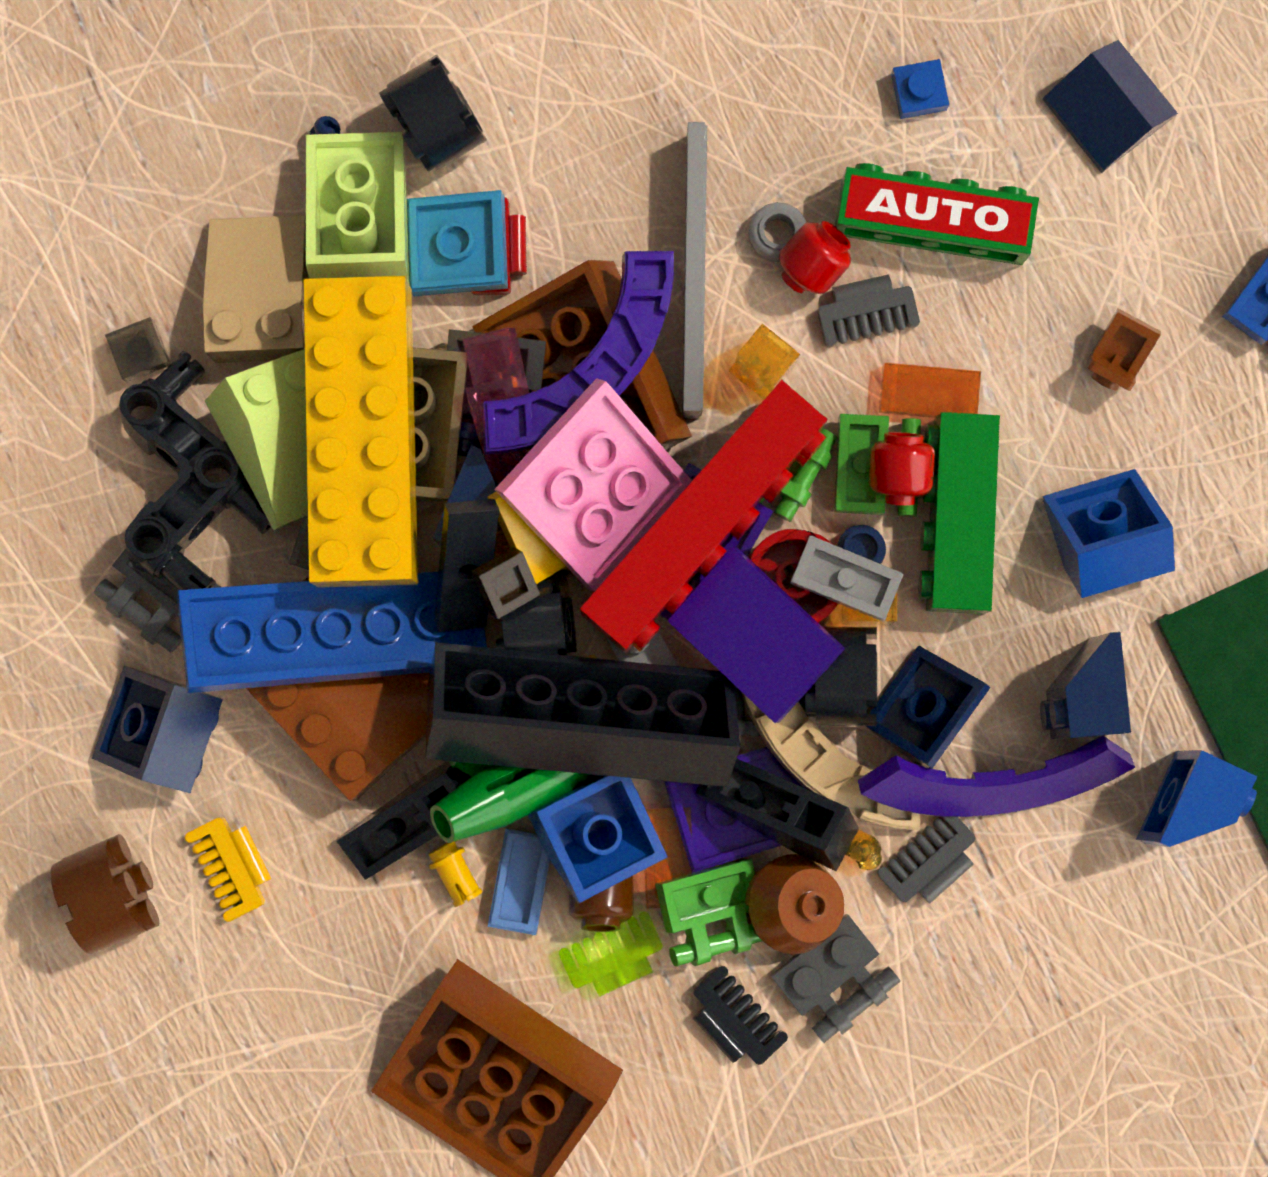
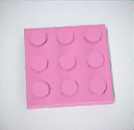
[494,378,692,592]

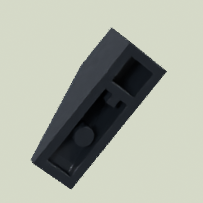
[695,759,859,871]
[336,761,471,880]

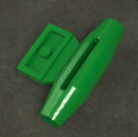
[430,761,593,843]

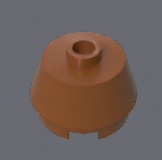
[745,854,844,954]

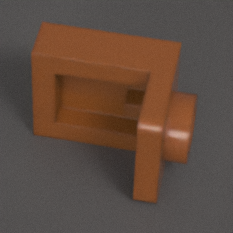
[1087,308,1161,391]

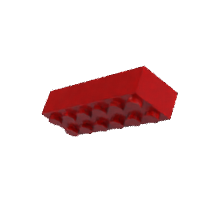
[580,380,828,654]

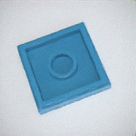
[407,190,508,297]

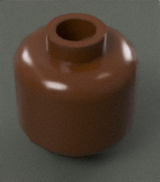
[569,876,634,932]

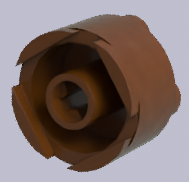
[50,834,160,954]

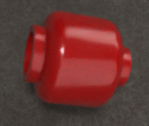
[779,221,851,294]
[869,432,935,506]

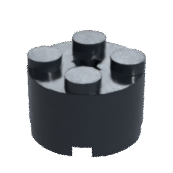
[379,55,487,172]
[494,573,577,655]
[805,626,877,726]

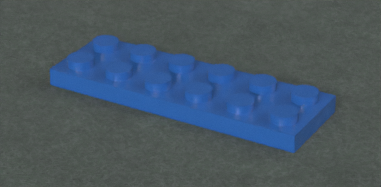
[177,571,487,693]

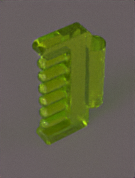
[559,911,663,997]

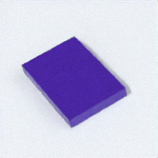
[668,547,845,723]
[664,747,804,873]

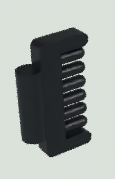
[693,965,788,1065]

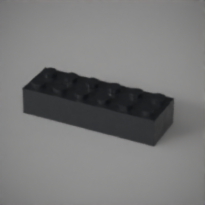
[425,642,740,787]

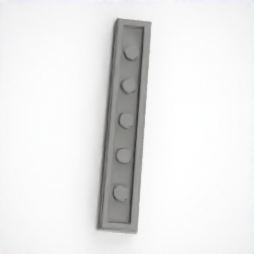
[682,122,707,419]

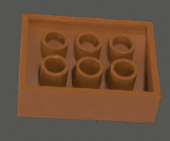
[472,260,692,450]
[246,576,430,801]
[371,959,623,1177]

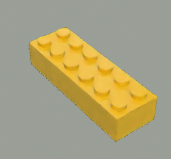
[304,276,418,588]

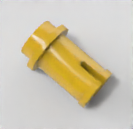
[428,842,483,907]

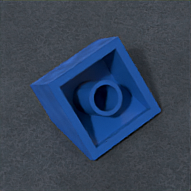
[1043,469,1175,598]
[1136,750,1257,847]
[528,775,668,903]

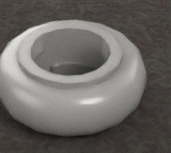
[748,202,806,262]

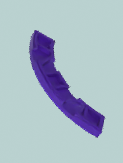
[482,251,674,455]
[858,736,1135,817]

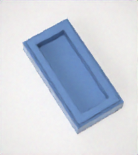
[487,828,550,935]

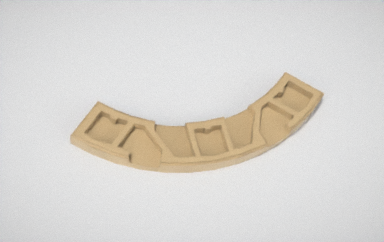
[741,692,920,830]

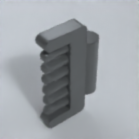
[817,274,920,348]
[877,816,976,904]

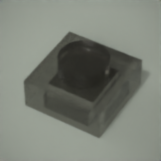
[105,317,171,383]

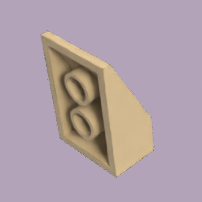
[203,215,309,363]

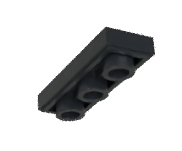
[434,499,499,632]

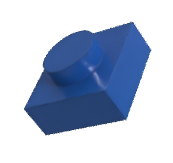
[891,59,950,119]

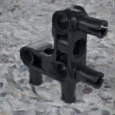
[119,351,271,590]

